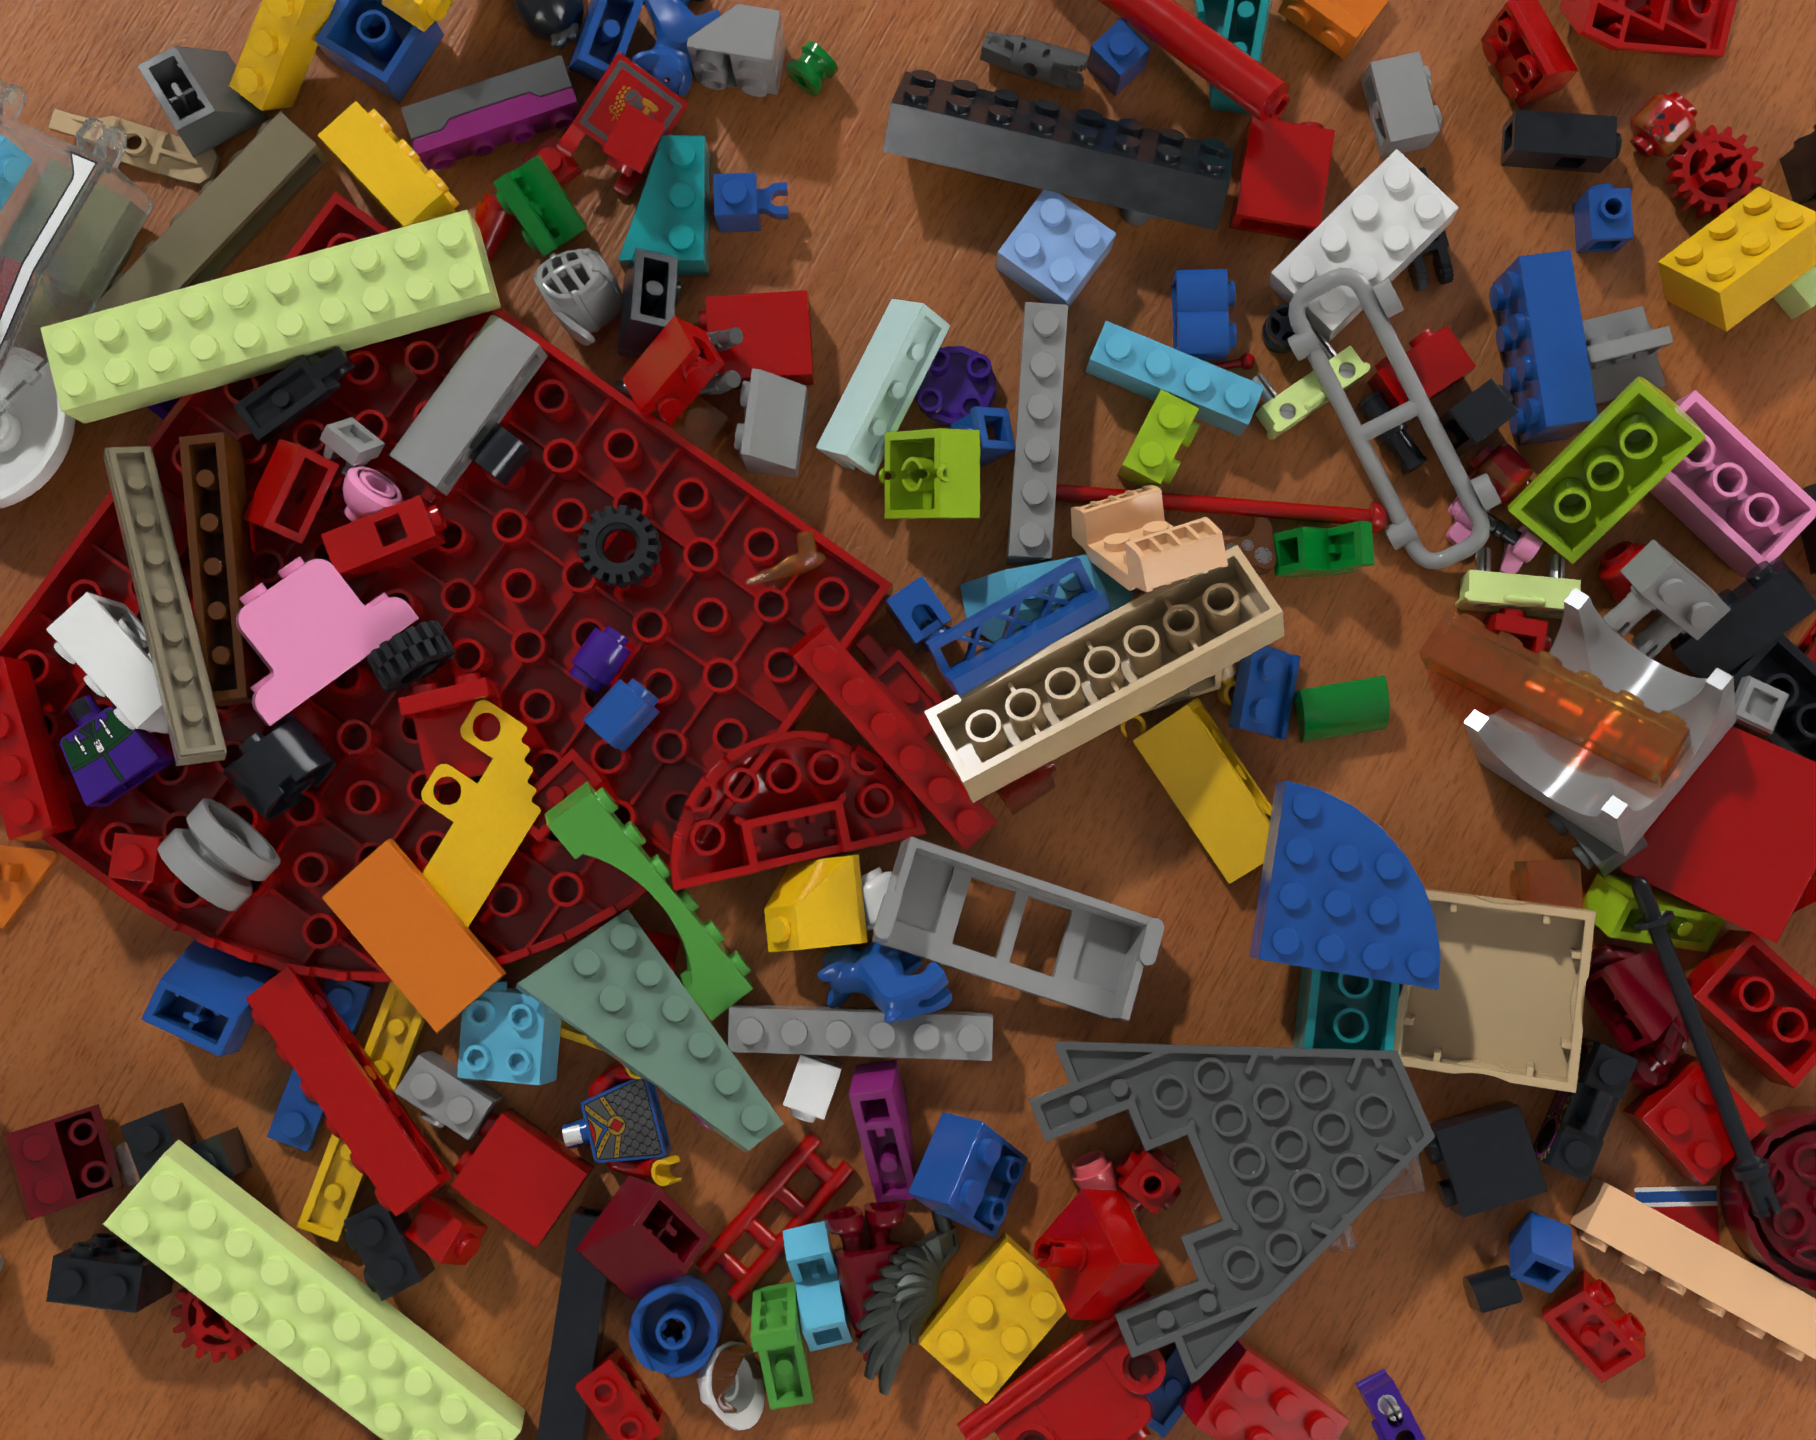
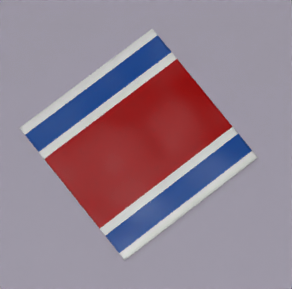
[1634,1186,1719,1271]

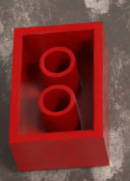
[1687,930,1816,1088]
[1178,1338,1349,1440]

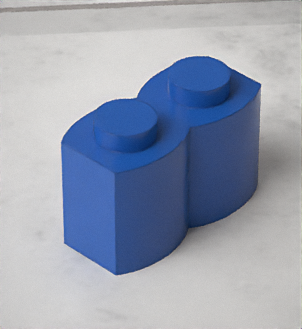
[1171,269,1237,360]
[583,678,660,752]

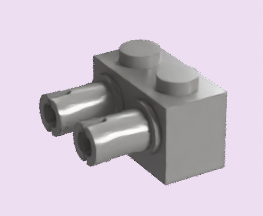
[1603,539,1731,659]

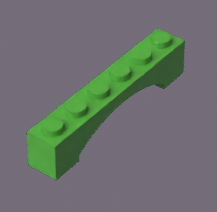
[545,781,753,1021]

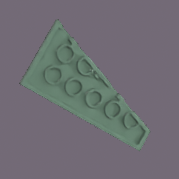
[516,909,784,1153]

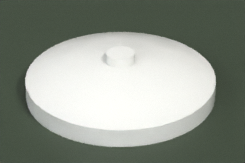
[0,344,75,509]

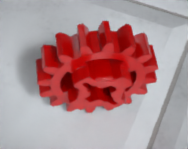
[1665,125,1764,219]
[170,1287,258,1363]

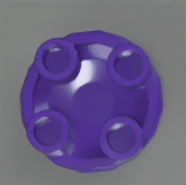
[914,346,996,427]

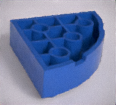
[1249,780,1441,990]

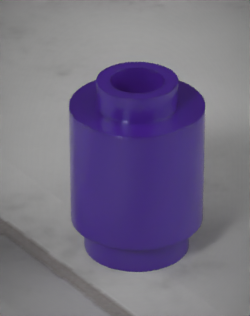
[569,625,632,693]

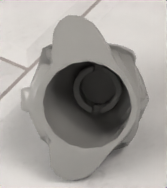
[533,248,623,346]

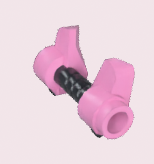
[1446,495,1544,574]

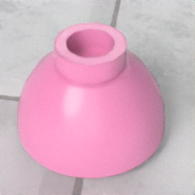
[343,466,403,522]

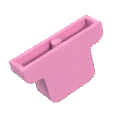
[236,556,419,726]

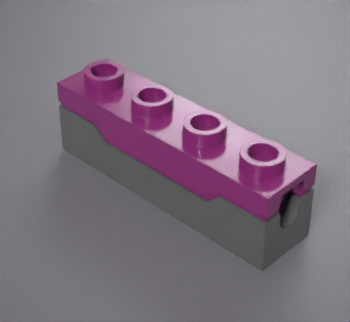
[401,55,581,170]

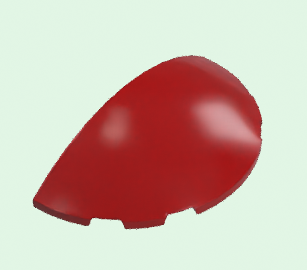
[670,731,927,891]

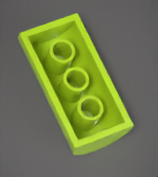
[1508,376,1706,564]

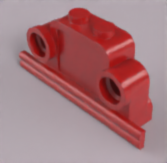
[957,1285,1167,1440]

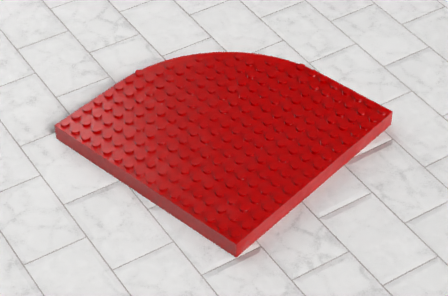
[0,192,893,982]

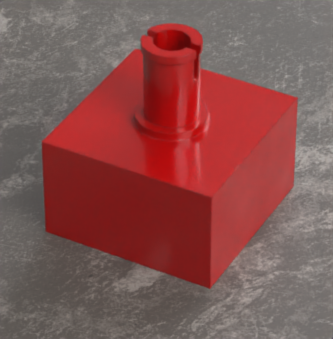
[1034,1189,1161,1320]

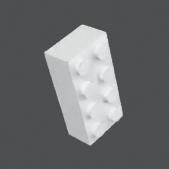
[1269,149,1459,342]

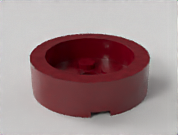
[1719,1106,1816,1291]

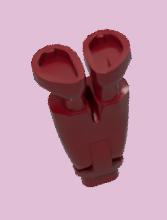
[824,1201,907,1362]

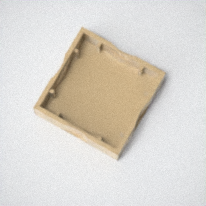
[1393,888,1596,1093]

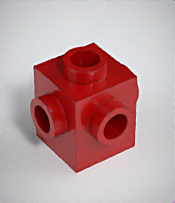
[1116,1145,1182,1215]

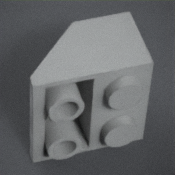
[687,4,786,97]
[734,368,809,478]

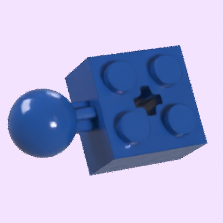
[315,0,444,104]

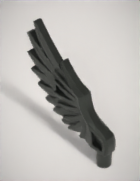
[856,1210,960,1395]

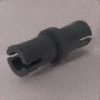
[1356,391,1428,476]

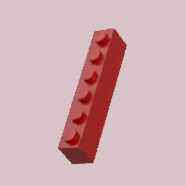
[787,623,997,851]
[246,966,453,1216]

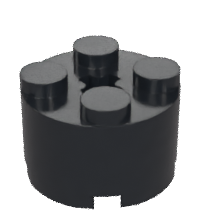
[223,714,336,820]

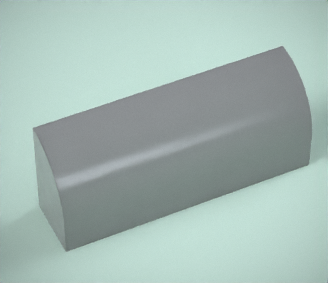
[389,315,548,496]

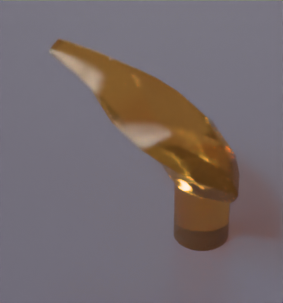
[745,531,826,586]

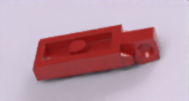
[855,633,944,740]

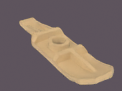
[48,109,220,186]

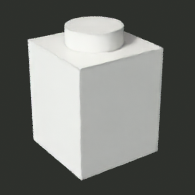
[783,1054,843,1123]

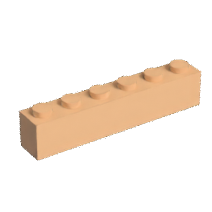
[1570,1177,1816,1362]

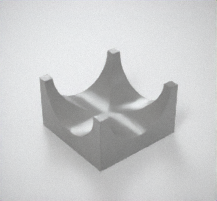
[1464,588,1736,857]

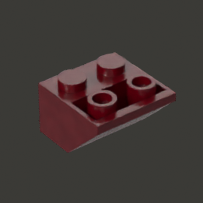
[2,1104,124,1221]
[576,1175,711,1300]

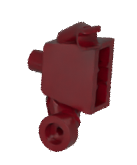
[1585,945,1689,1090]

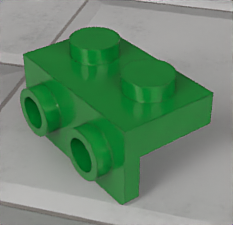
[493,156,587,257]

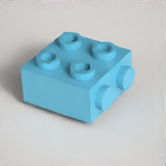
[457,980,561,1085]

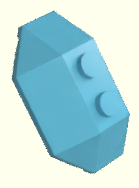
[960,554,1134,642]

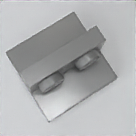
[1582,306,1674,406]

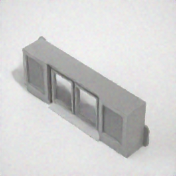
[872,837,1164,1021]

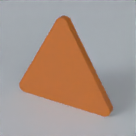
[0,845,59,929]

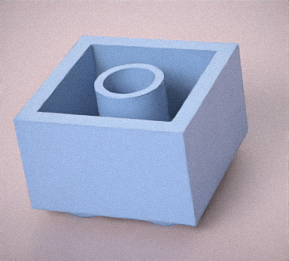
[995,190,1117,308]

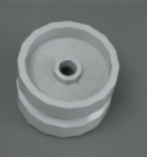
[157,798,281,911]

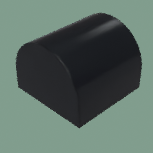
[469,423,533,486]
[1463,1264,1524,1313]

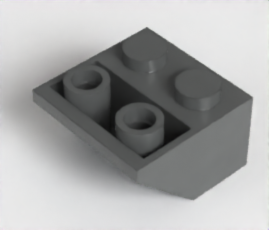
[137,46,268,158]

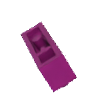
[849,1060,917,1203]

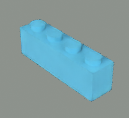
[1085,321,1265,437]

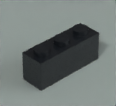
[1670,556,1816,678]

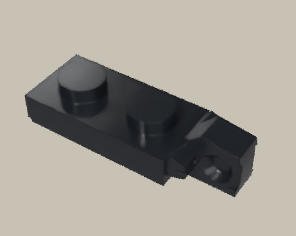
[233,347,356,444]

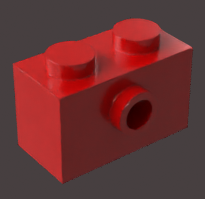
[242,439,339,544]

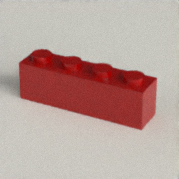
[0,656,76,841]

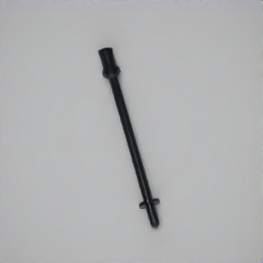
[1631,876,1783,1218]

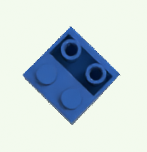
[141,939,277,1057]
[908,1112,1028,1239]

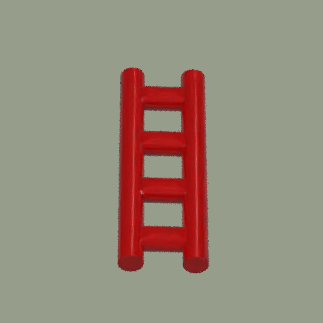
[695,1130,856,1304]

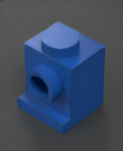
[951,406,1015,466]

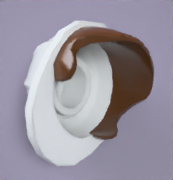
[696,1341,765,1431]

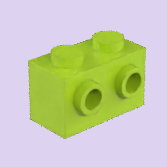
[1117,389,1200,488]

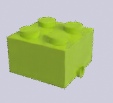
[879,428,981,519]

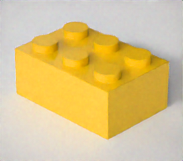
[318,101,459,228]
[1658,187,1816,332]
[919,1231,1066,1404]

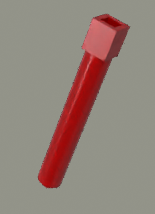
[1098,0,1290,122]

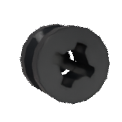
[1261,303,1309,354]

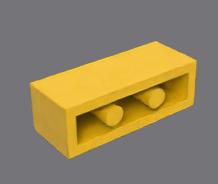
[229,0,336,111]

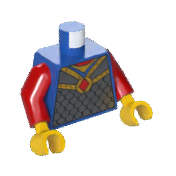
[562,1061,682,1186]

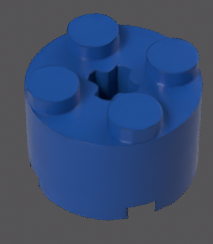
[629,1274,723,1378]

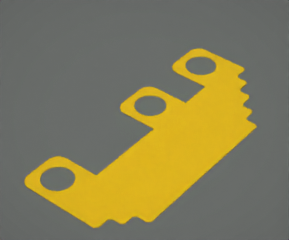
[421,700,541,927]

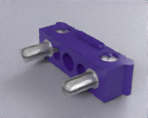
[1355,1368,1425,1440]

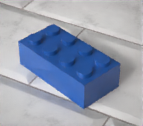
[1489,250,1598,446]

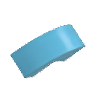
[782,1221,853,1352]

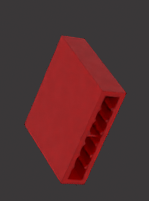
[1620,726,1816,943]

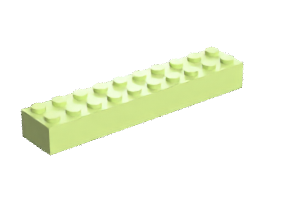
[40,210,501,424]
[103,1139,525,1440]

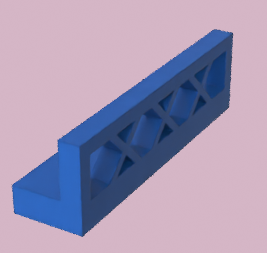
[925,557,1112,696]

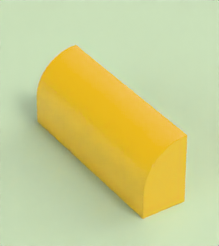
[1132,697,1272,884]

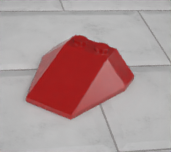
[1559,0,1737,59]

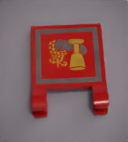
[557,52,690,198]

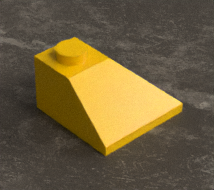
[764,855,868,952]

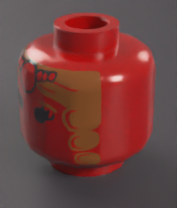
[1630,92,1697,158]
[1469,443,1533,506]

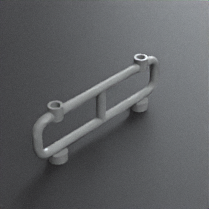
[1287,268,1502,569]

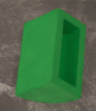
[1293,675,1390,743]

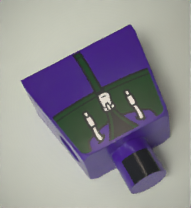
[60,695,175,807]

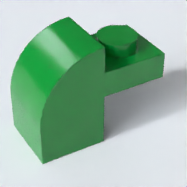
[1273,521,1375,577]

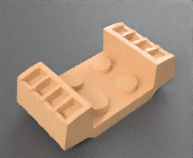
[1071,484,1228,592]

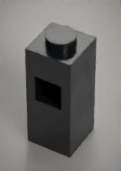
[1501,109,1622,173]

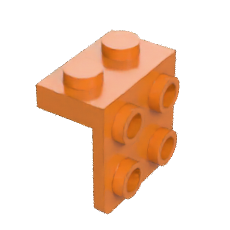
[1278,0,1389,60]

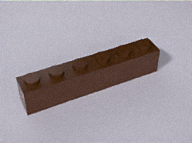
[179,432,263,707]

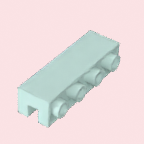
[816,299,951,476]

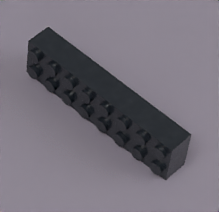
[883,70,1233,230]

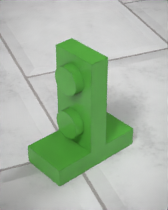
[750,1282,813,1410]

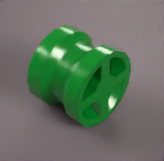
[785,40,838,96]

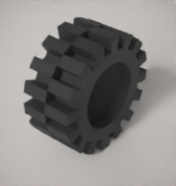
[578,505,662,588]
[366,620,456,693]

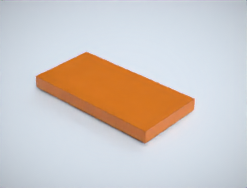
[322,839,506,1033]

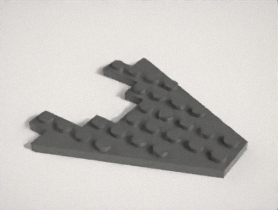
[1029,1041,1435,1383]

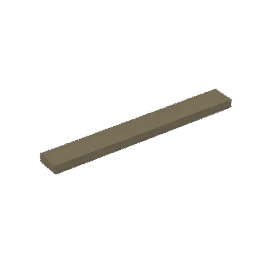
[103,446,227,766]

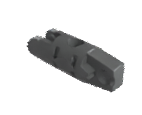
[980,32,1089,91]

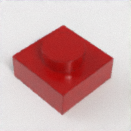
[521,134,582,187]

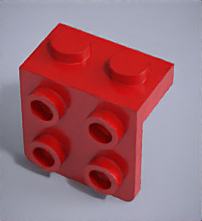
[397,673,504,786]

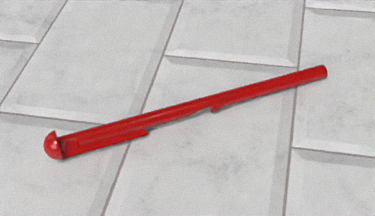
[1056,484,1387,534]

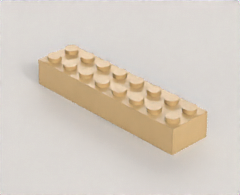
[925,545,1285,803]

